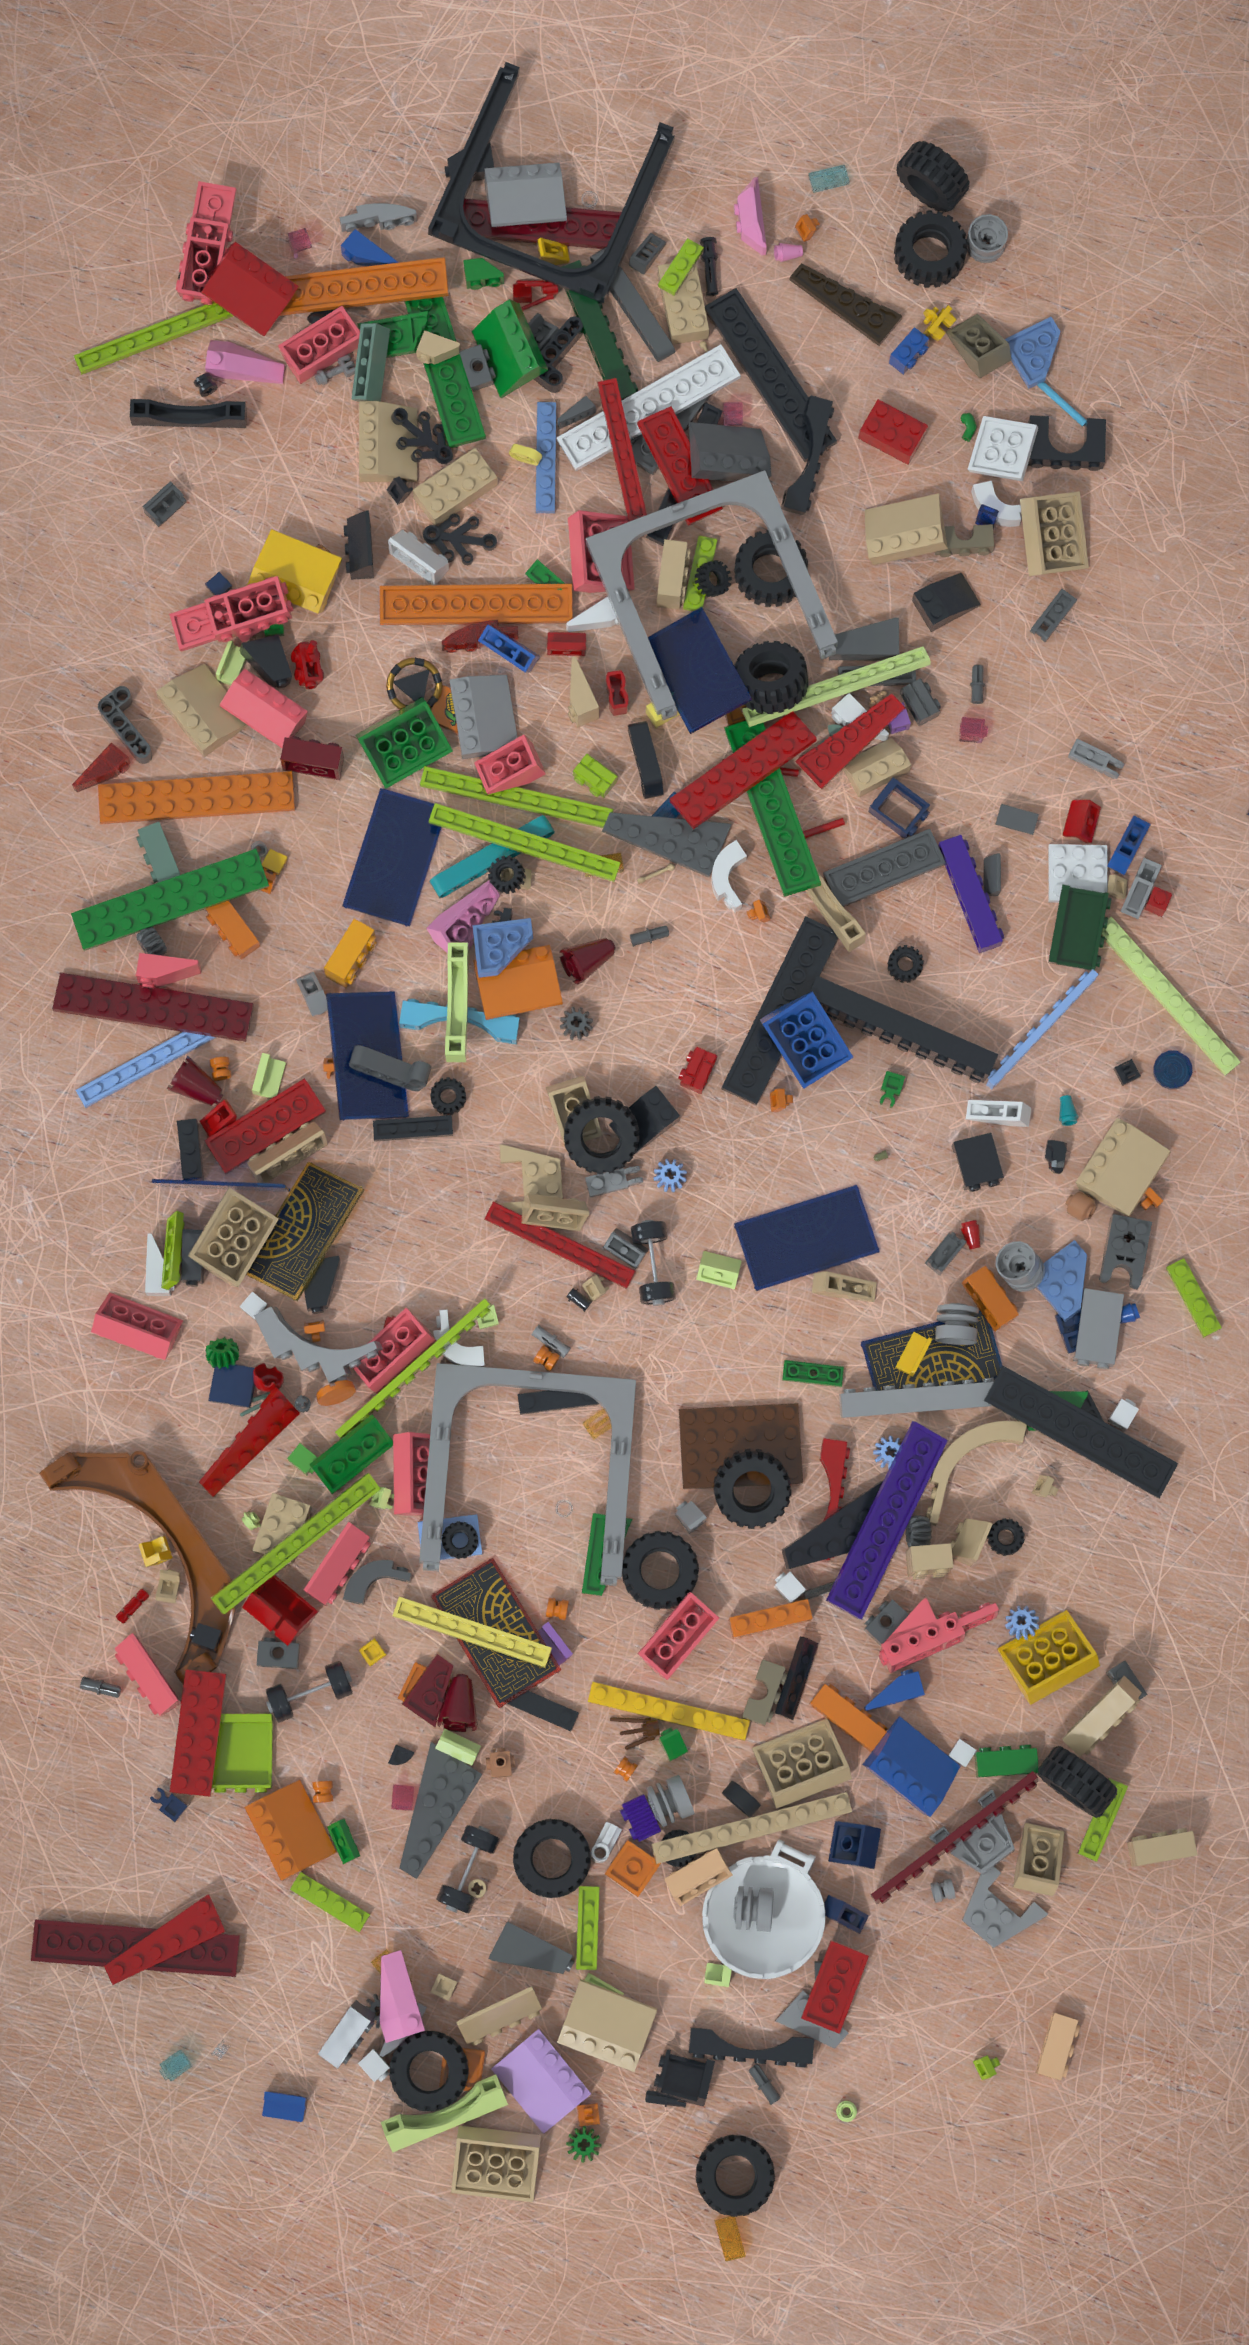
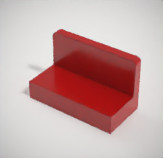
[547,632,586,656]
[1063,800,1101,843]

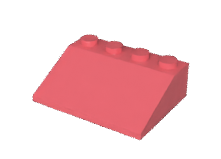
[568,510,635,593]

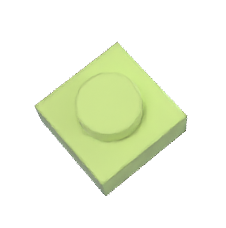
[477,1305,499,1330]

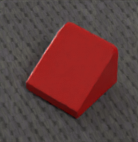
[513,284,532,303]

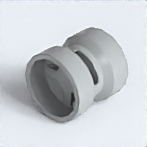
[930,1878,956,1903]

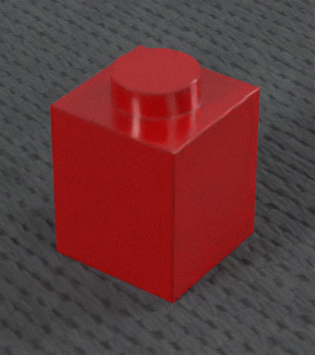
[1144,886,1172,917]

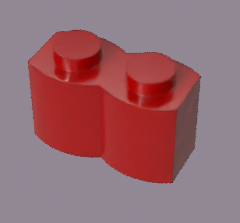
[606,670,629,716]

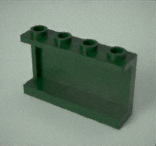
[1048,885,1112,971]

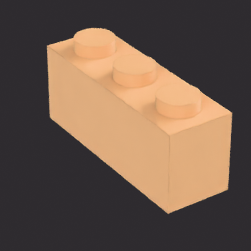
[664,1848,733,1906]
[1035,2013,1080,2081]

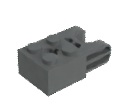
[1099,1214,1152,1290]

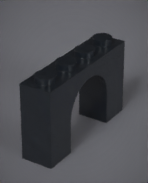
[1027,415,1106,471]

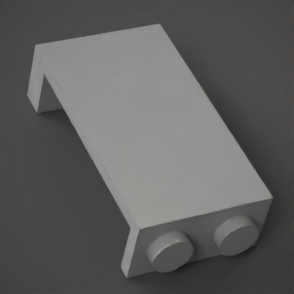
[1073,1288,1124,1370]

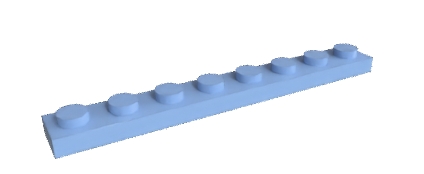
[986,969,1099,1090]

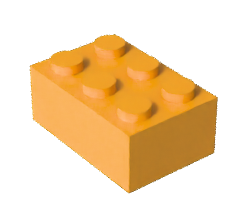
[324,918,377,988]

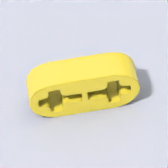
[509,444,543,466]

